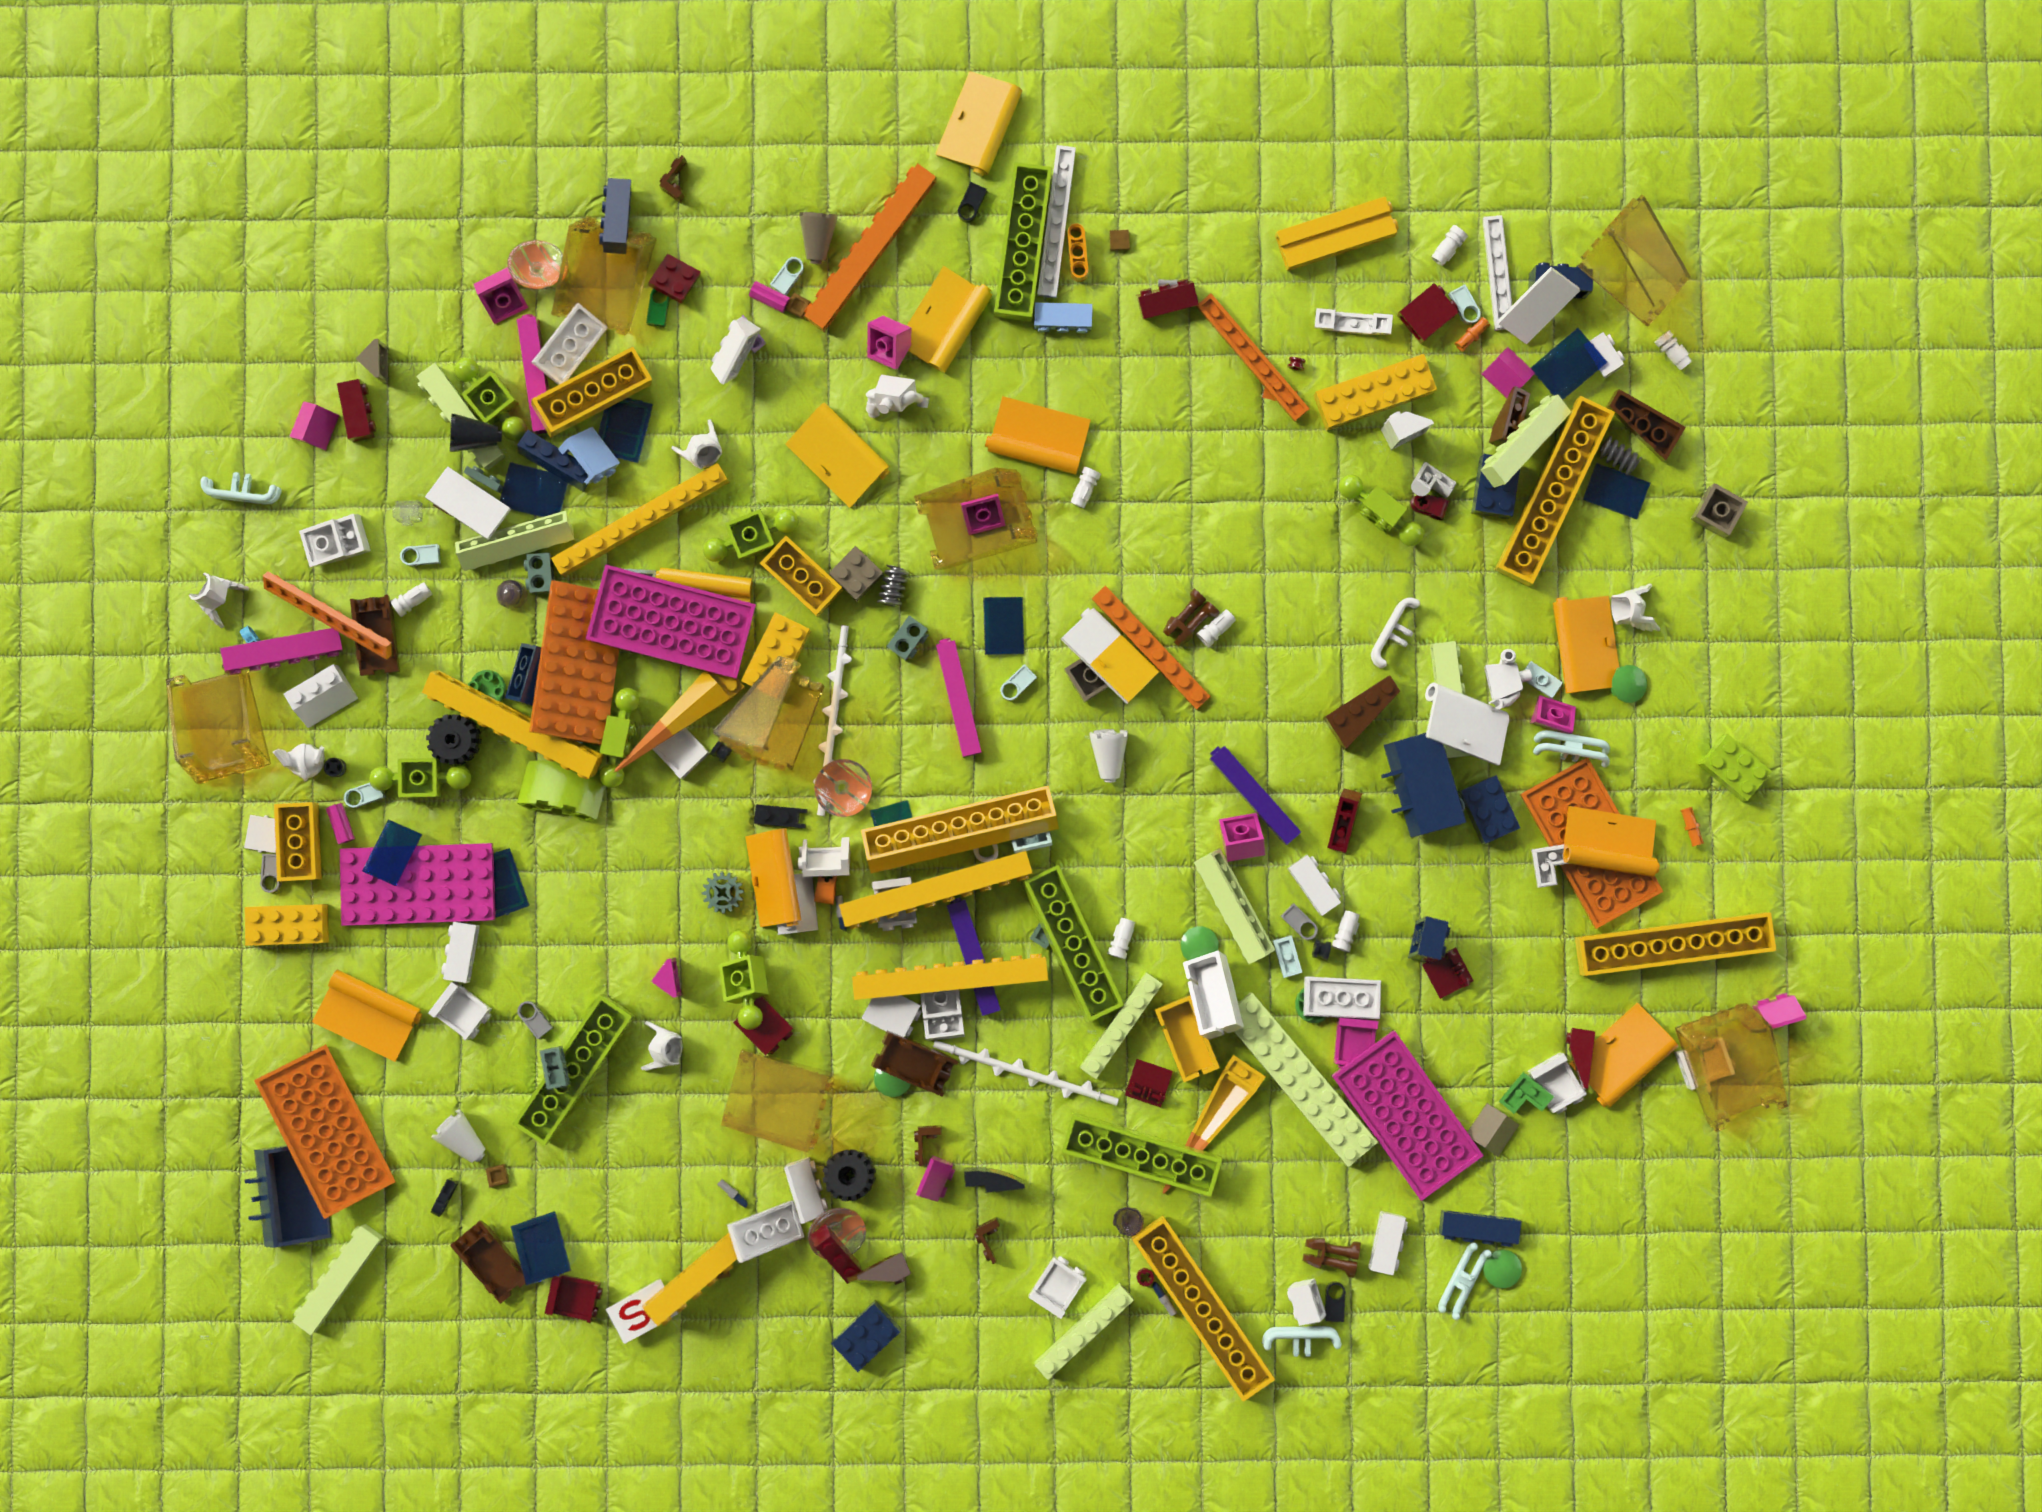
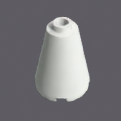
[1089,729,1128,782]
[432,1109,485,1163]

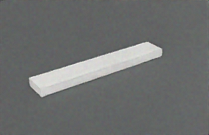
[1482,215,1512,331]

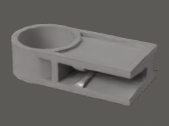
[260,854,282,893]
[1281,903,1318,940]
[518,1001,553,1039]

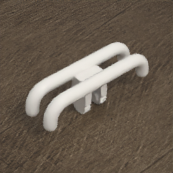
[1371,597,1420,668]

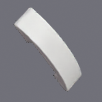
[1315,308,1393,335]

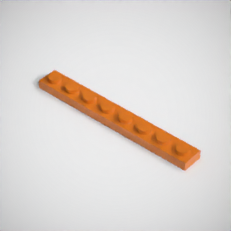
[1196,293,1310,422]
[263,571,392,660]
[1092,585,1211,710]

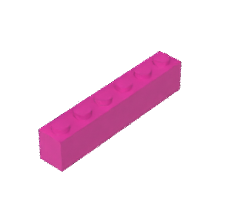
[220,628,342,675]

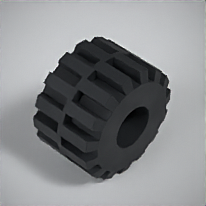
[426,714,482,764]
[823,1149,876,1201]

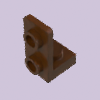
[659,155,687,203]
[914,1125,942,1166]
[974,1217,1000,1264]

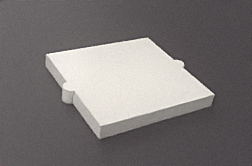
[244,815,276,853]

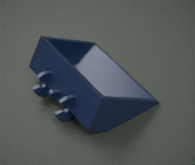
[1381,732,1466,837]
[245,1145,332,1248]

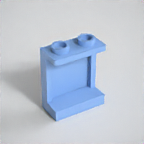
[558,427,620,485]

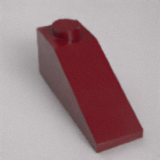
[1327,788,1363,853]
[1565,1028,1595,1091]

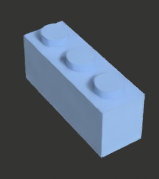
[1034,302,1092,333]

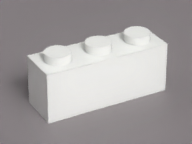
[1287,855,1341,916]
[441,922,480,983]
[1368,1211,1408,1275]

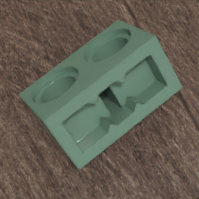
[524,553,555,595]
[887,616,929,661]
[540,1046,570,1089]

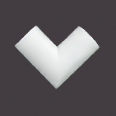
[1411,462,1456,498]
[1531,844,1568,888]

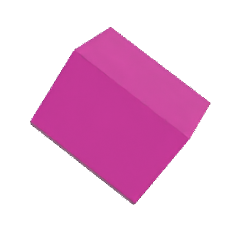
[1481,347,1535,399]
[289,401,340,451]
[961,494,1006,535]
[1530,695,1576,734]
[651,957,682,998]

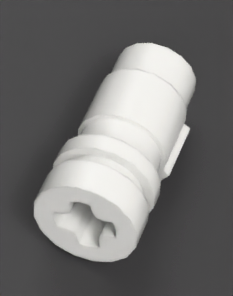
[1431,225,1468,266]
[1654,330,1692,370]
[1070,467,1101,508]
[390,582,433,617]
[1197,610,1236,647]
[1332,910,1360,952]
[1107,918,1136,960]

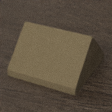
[356,339,388,384]
[1467,1103,1519,1157]

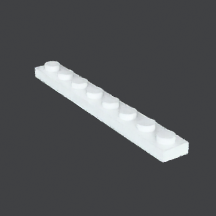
[1037,145,1076,298]

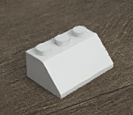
[711,317,761,385]
[1381,411,1434,450]
[284,664,358,728]
[777,874,818,935]
[784,1157,828,1224]

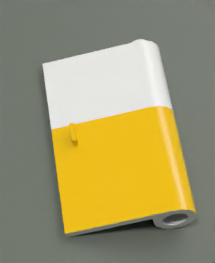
[1061,608,1159,704]

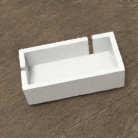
[1183,951,1244,1040]

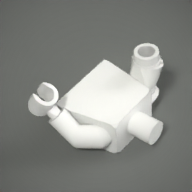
[866,375,929,418]
[1484,649,1532,712]

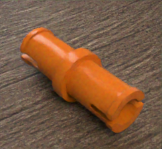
[1455,317,1490,352]
[1680,807,1704,847]

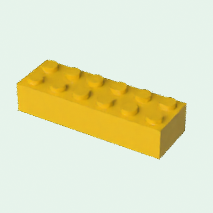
[531,347,652,438]
[1313,354,1437,431]
[642,1233,737,1326]

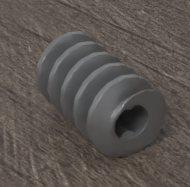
[1599,436,1642,476]
[877,565,909,607]

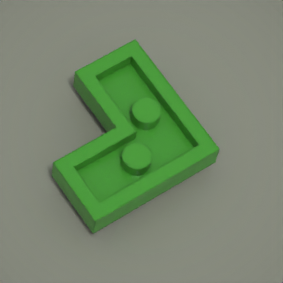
[1499,1071,1554,1114]

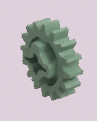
[702,872,744,913]

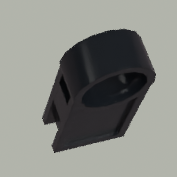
[958,182,987,223]
[431,1178,459,1217]
[1325,1281,1346,1322]

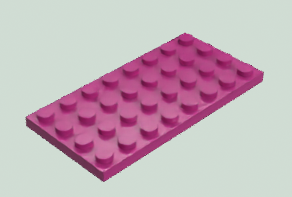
[586,564,756,679]
[340,843,495,926]
[1331,1030,1484,1201]

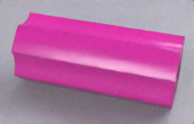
[749,281,790,313]
[326,803,355,845]

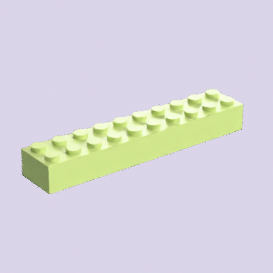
[1234,992,1378,1167]

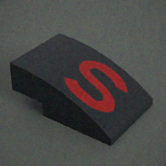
[964,1167,1025,1193]

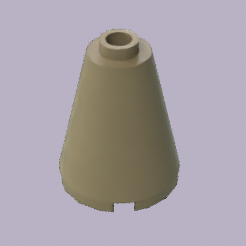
[799,212,838,264]

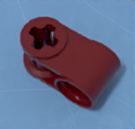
[1410,494,1450,521]

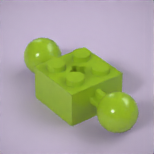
[454,358,527,441]
[1339,474,1424,546]
[703,509,799,562]
[599,688,640,788]
[369,758,471,798]
[719,930,769,1030]

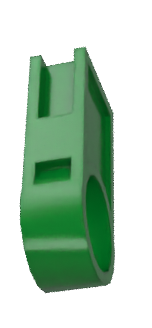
[646,289,670,327]

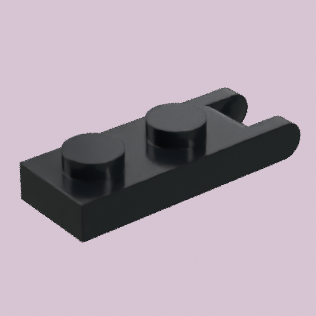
[754,804,808,828]

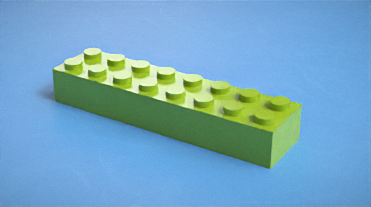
[994,162,1052,322]
[1021,865,1124,1022]
[513,994,635,1146]
[1062,1112,1222,1197]

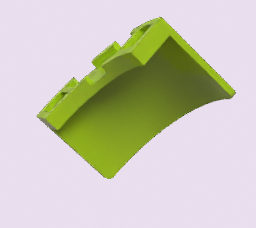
[517,760,605,821]

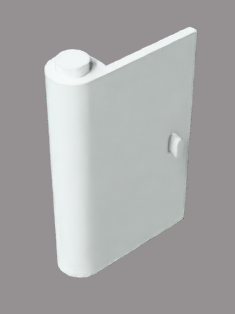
[1425,683,1509,766]

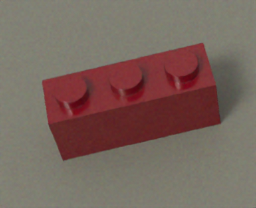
[1136,278,1199,319]
[337,379,376,442]
[810,1224,862,1284]

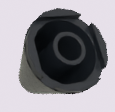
[450,413,502,452]

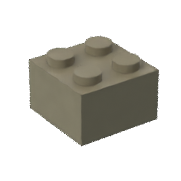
[1691,483,1748,538]
[829,546,884,602]
[1064,659,1109,703]

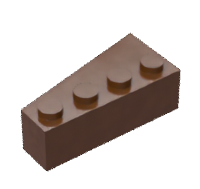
[1606,389,1686,461]
[1323,675,1400,750]

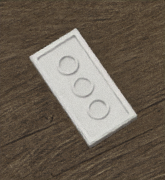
[1498,267,1580,344]
[531,303,608,385]
[425,466,511,540]
[1303,977,1381,1019]
[727,1200,804,1263]

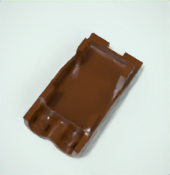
[350,595,400,676]
[871,1030,959,1097]
[450,1220,531,1304]

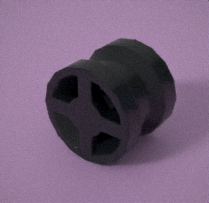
[710,739,733,763]
[324,758,347,777]
[1312,939,1331,961]

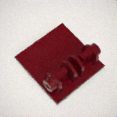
[1422,947,1474,999]
[1125,1059,1173,1108]

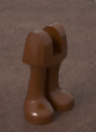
[1163,588,1220,647]
[1302,1238,1361,1278]

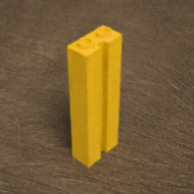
[1275,196,1399,271]

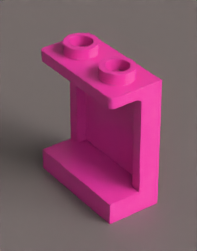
[1334,1017,1378,1068]

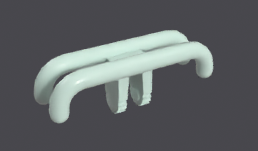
[201,472,281,504]
[1533,730,1610,767]
[1438,1243,1492,1320]
[1262,1326,1341,1357]

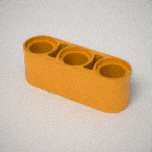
[1067,223,1088,282]

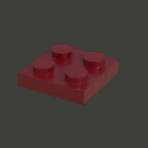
[648,253,701,304]

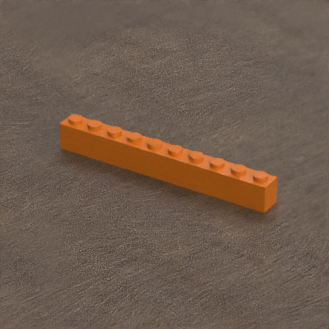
[804,163,937,332]

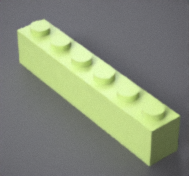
[416,363,506,471]
[1481,394,1571,487]
[455,511,574,571]
[1430,641,1470,758]
[1194,848,1275,964]
[1080,972,1162,1079]
[292,1224,384,1335]
[1035,1283,1134,1380]

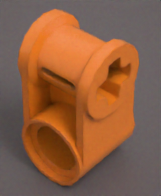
[814,876,837,905]

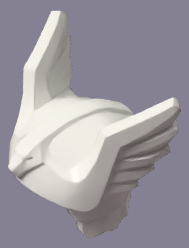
[671,420,722,469]
[189,573,250,628]
[1611,584,1660,631]
[273,744,325,781]
[641,1021,682,1071]

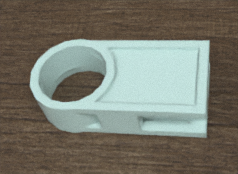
[770,257,804,295]
[1448,284,1481,325]
[400,544,441,566]
[1000,664,1037,701]
[344,783,386,808]

